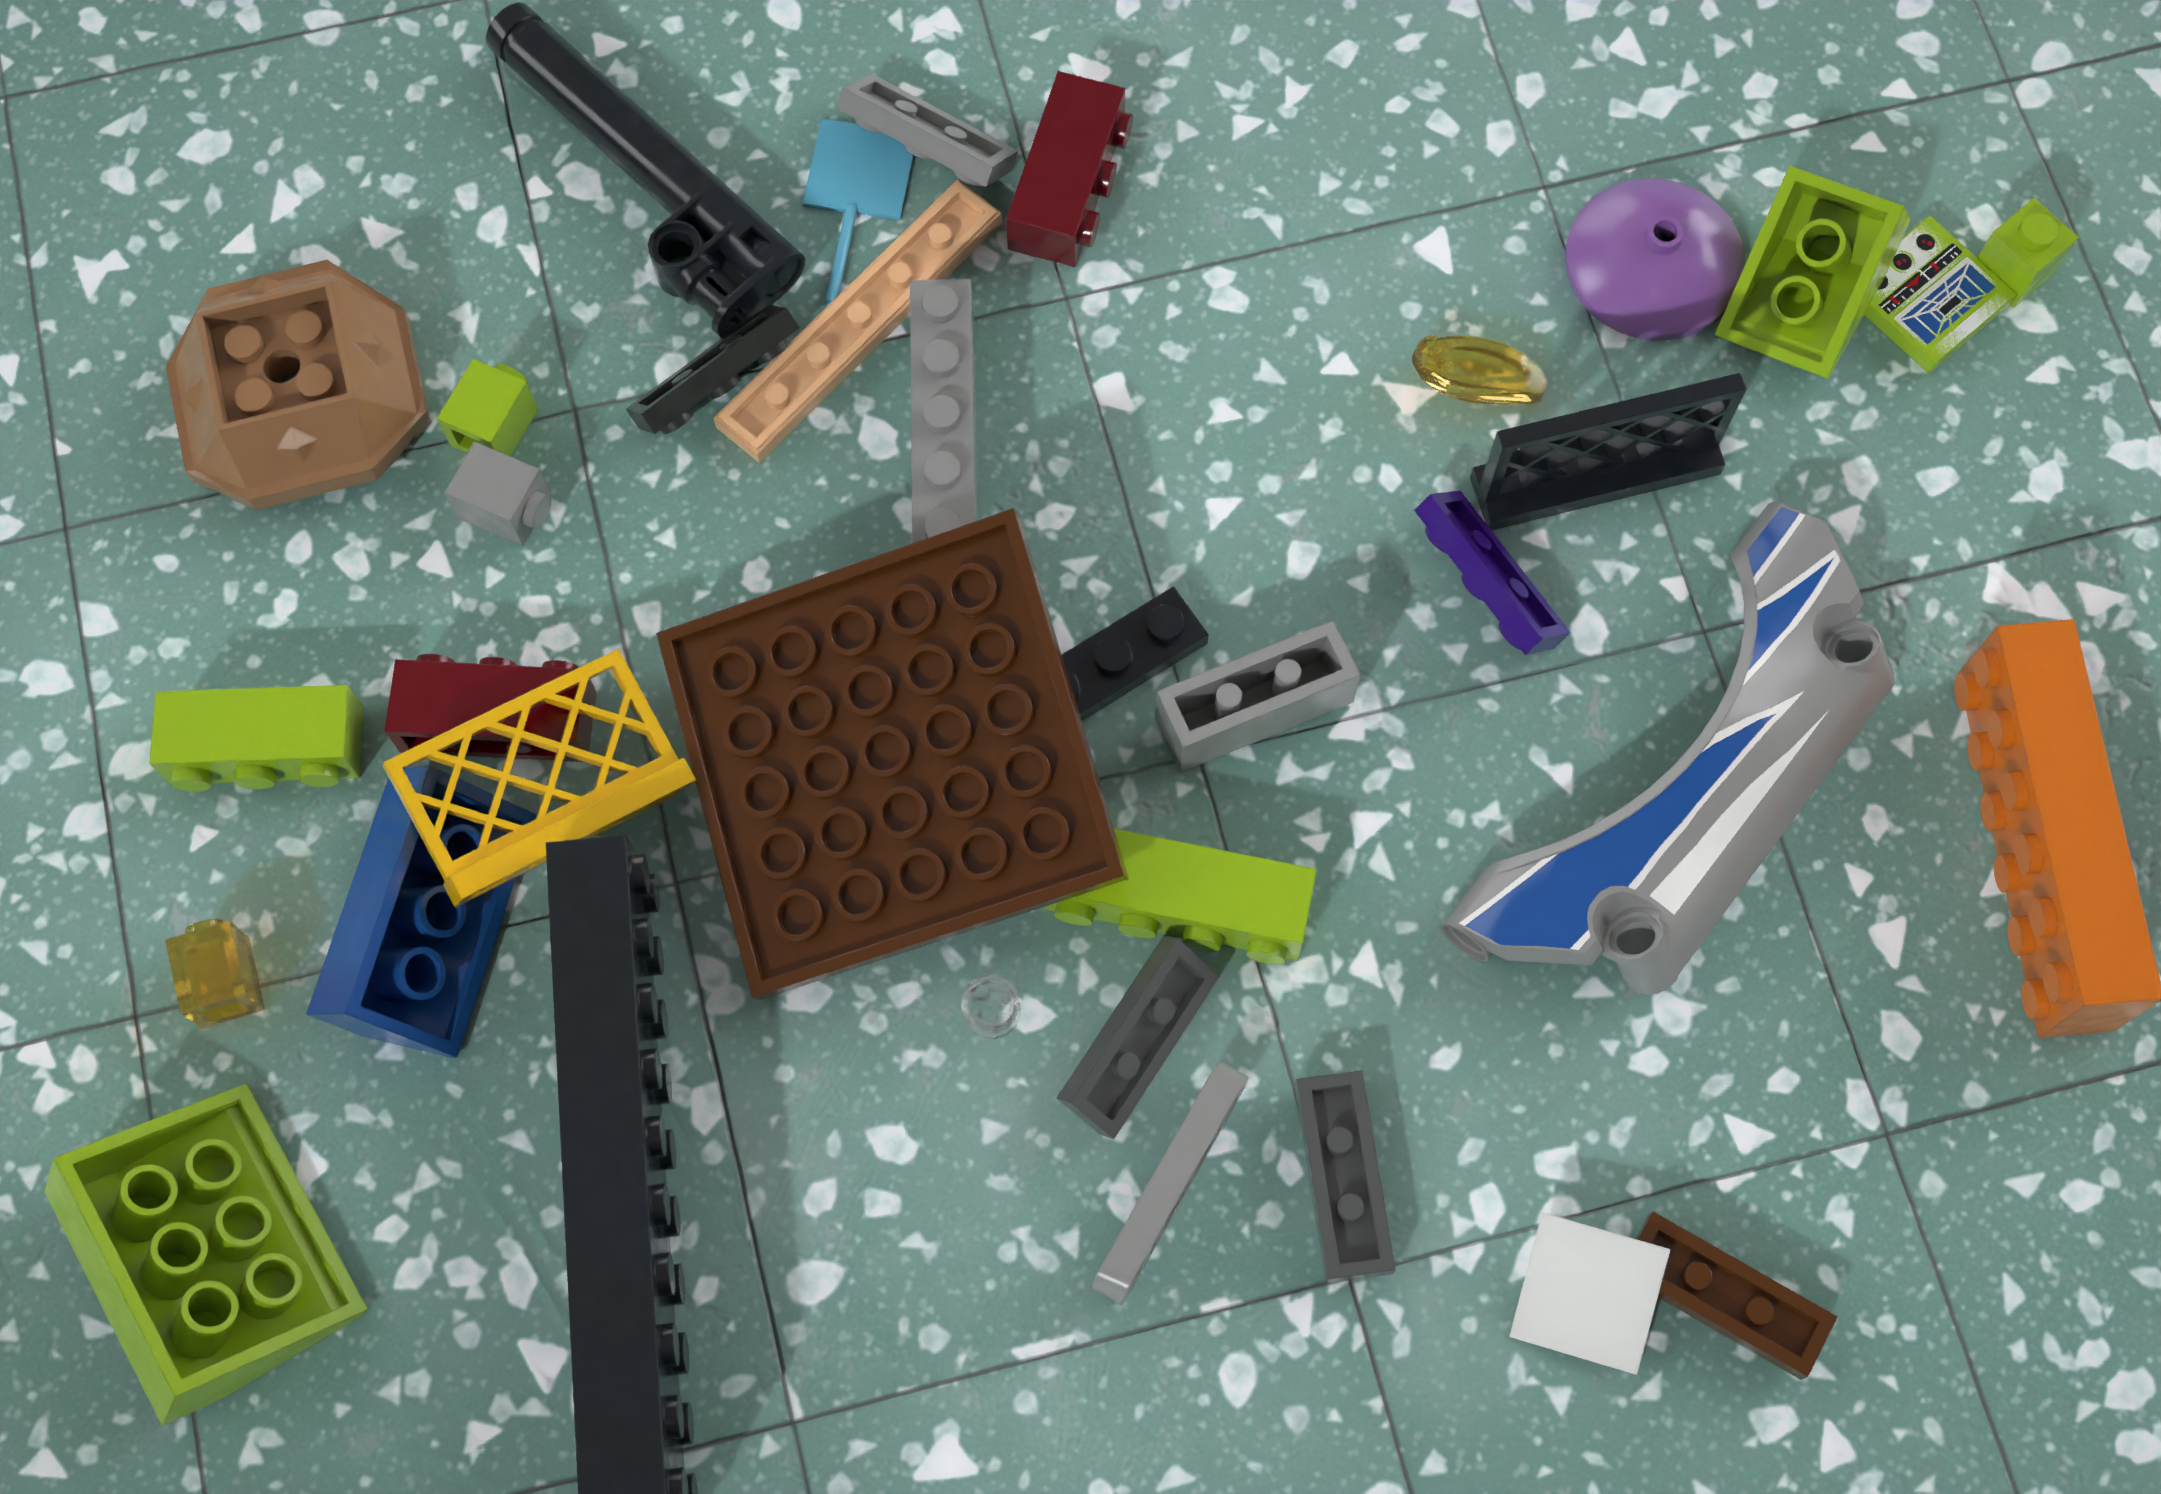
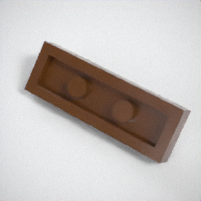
[1635,1211,1838,1380]

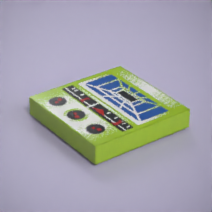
[1864,215,2017,374]

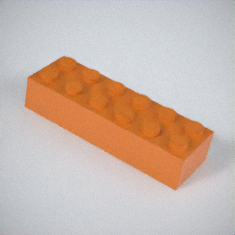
[1954,619,2161,1038]

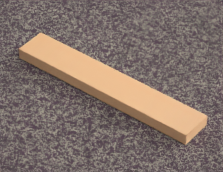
[713,179,1002,464]

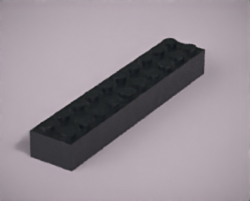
[546,834,698,1494]

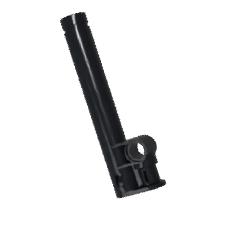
[486,2,806,338]

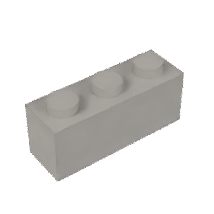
[1155,620,1360,773]

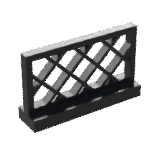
[1470,373,1747,530]

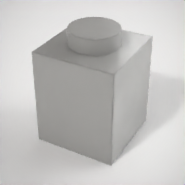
[444,442,551,546]

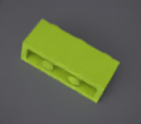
[149,685,364,792]

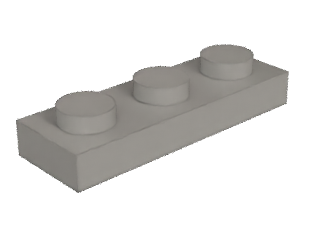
[837,73,1018,187]

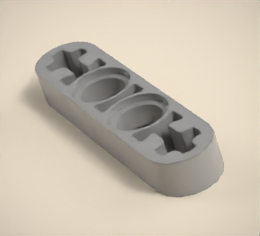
[1091,1061,1249,1305]

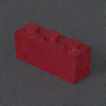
[1006,71,1133,267]
[384,654,597,762]

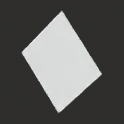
[1509,1212,1670,1375]

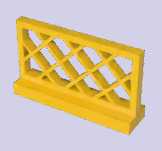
[382,648,696,908]

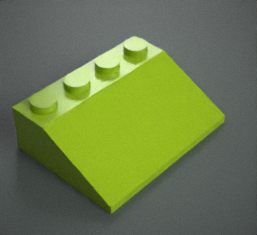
[44,1083,368,1426]

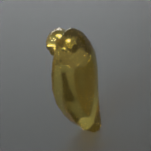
[1412,335,1548,404]

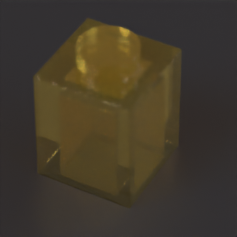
[165,919,265,1029]

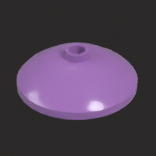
[1565,178,1745,341]

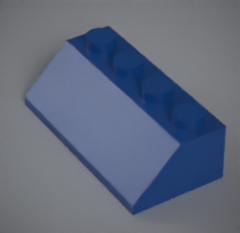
[306,765,536,1058]

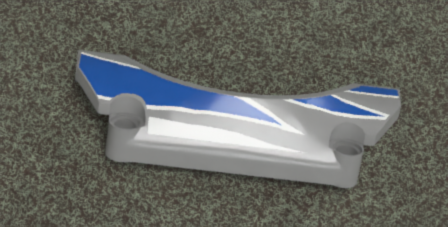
[1440,502,1895,995]

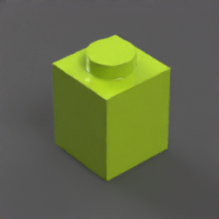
[1977,198,2079,308]
[437,359,539,457]

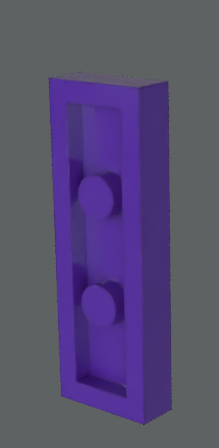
[1414,490,1571,655]

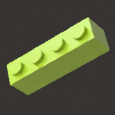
[1044,828,1317,965]

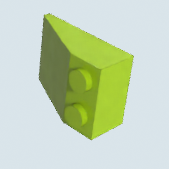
[1714,165,1910,380]

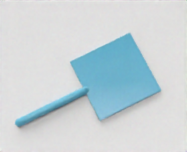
[802,119,914,307]

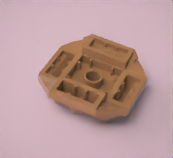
[166,260,432,510]

